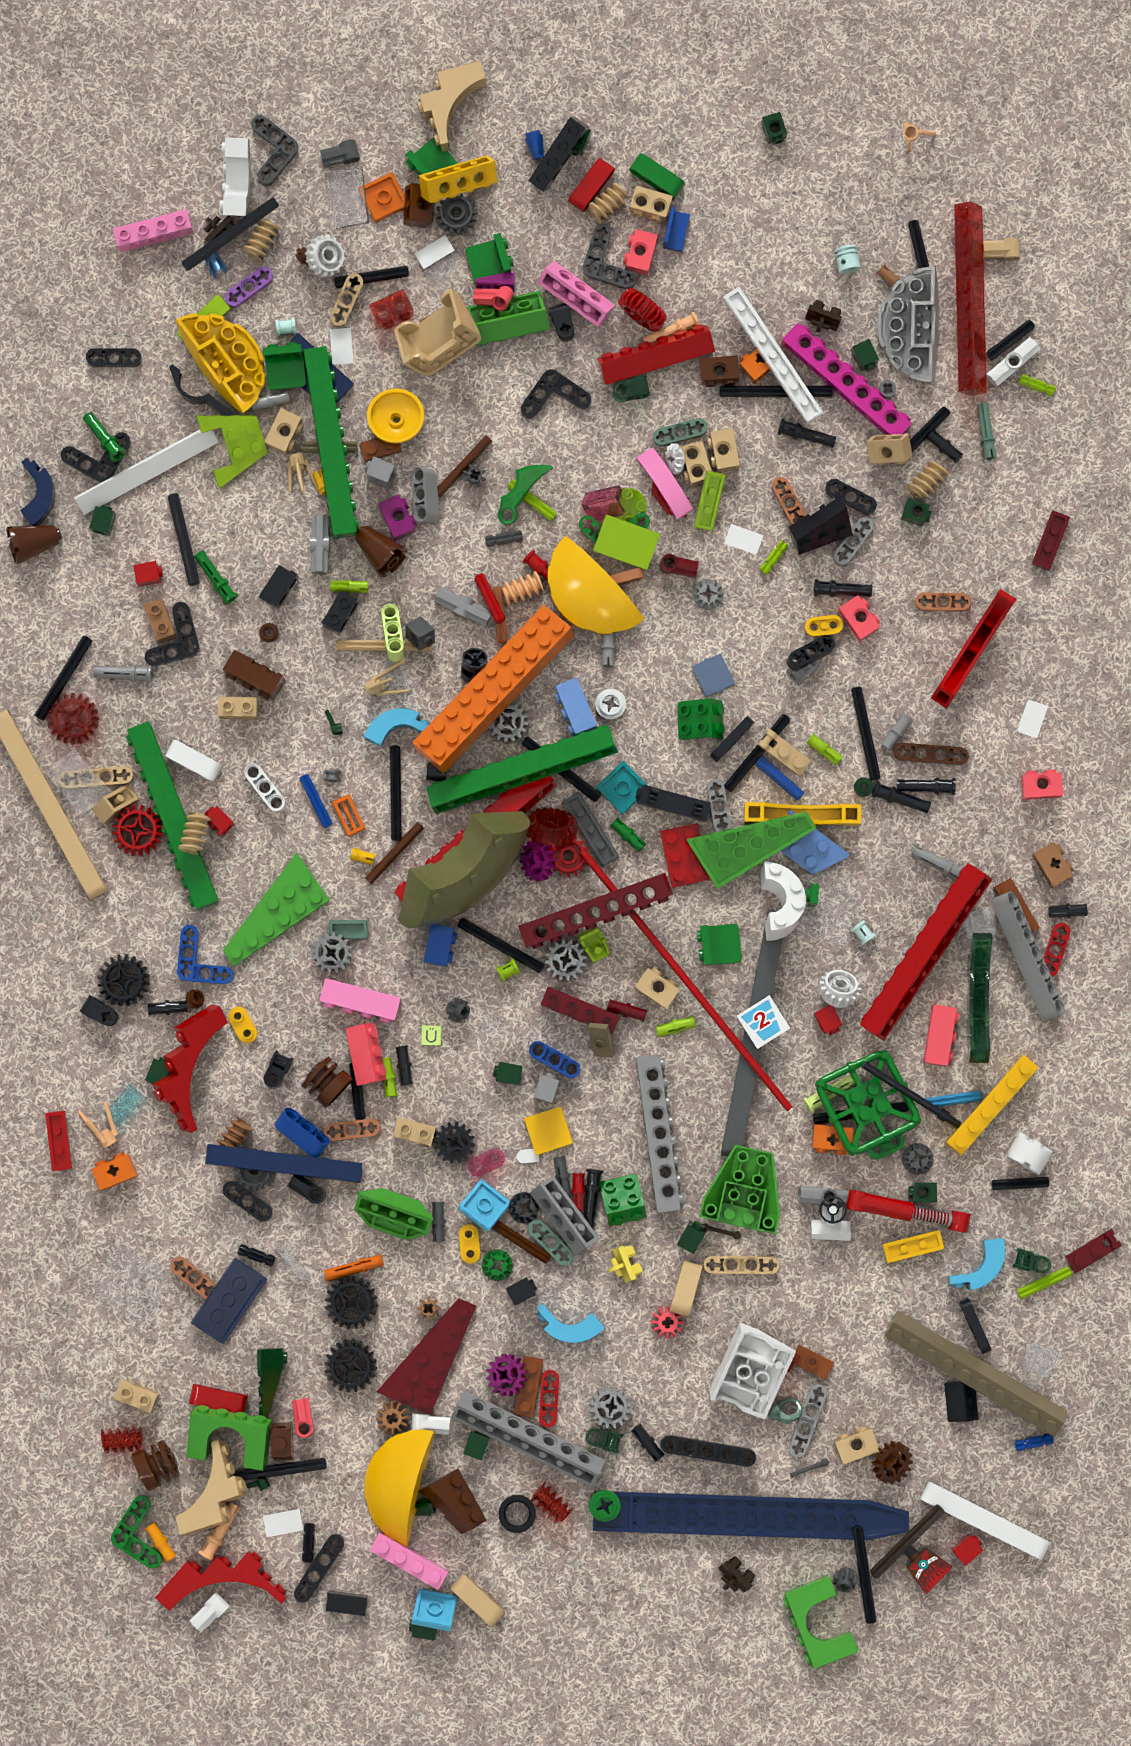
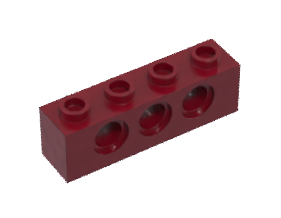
[540,986,620,1035]

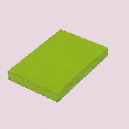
[593,514,660,570]

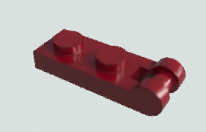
[1064,1229,1122,1273]

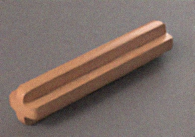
[493,586,507,643]

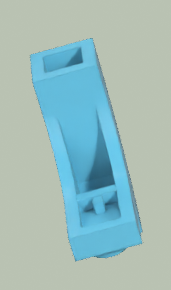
[364,708,430,747]
[947,1238,1005,1290]
[537,1303,605,1343]

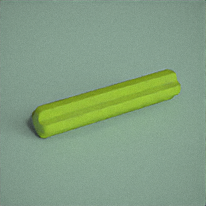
[508,479,557,521]
[1017,1267,1072,1299]

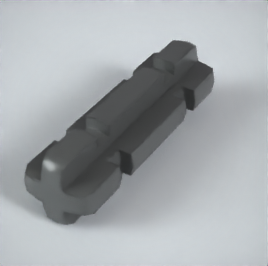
[485,530,523,547]

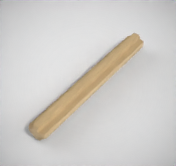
[337,640,432,652]

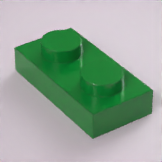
[805,884,819,907]

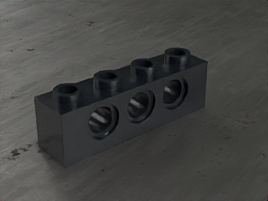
[528,116,589,192]

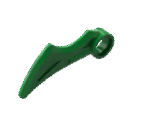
[497,465,553,525]

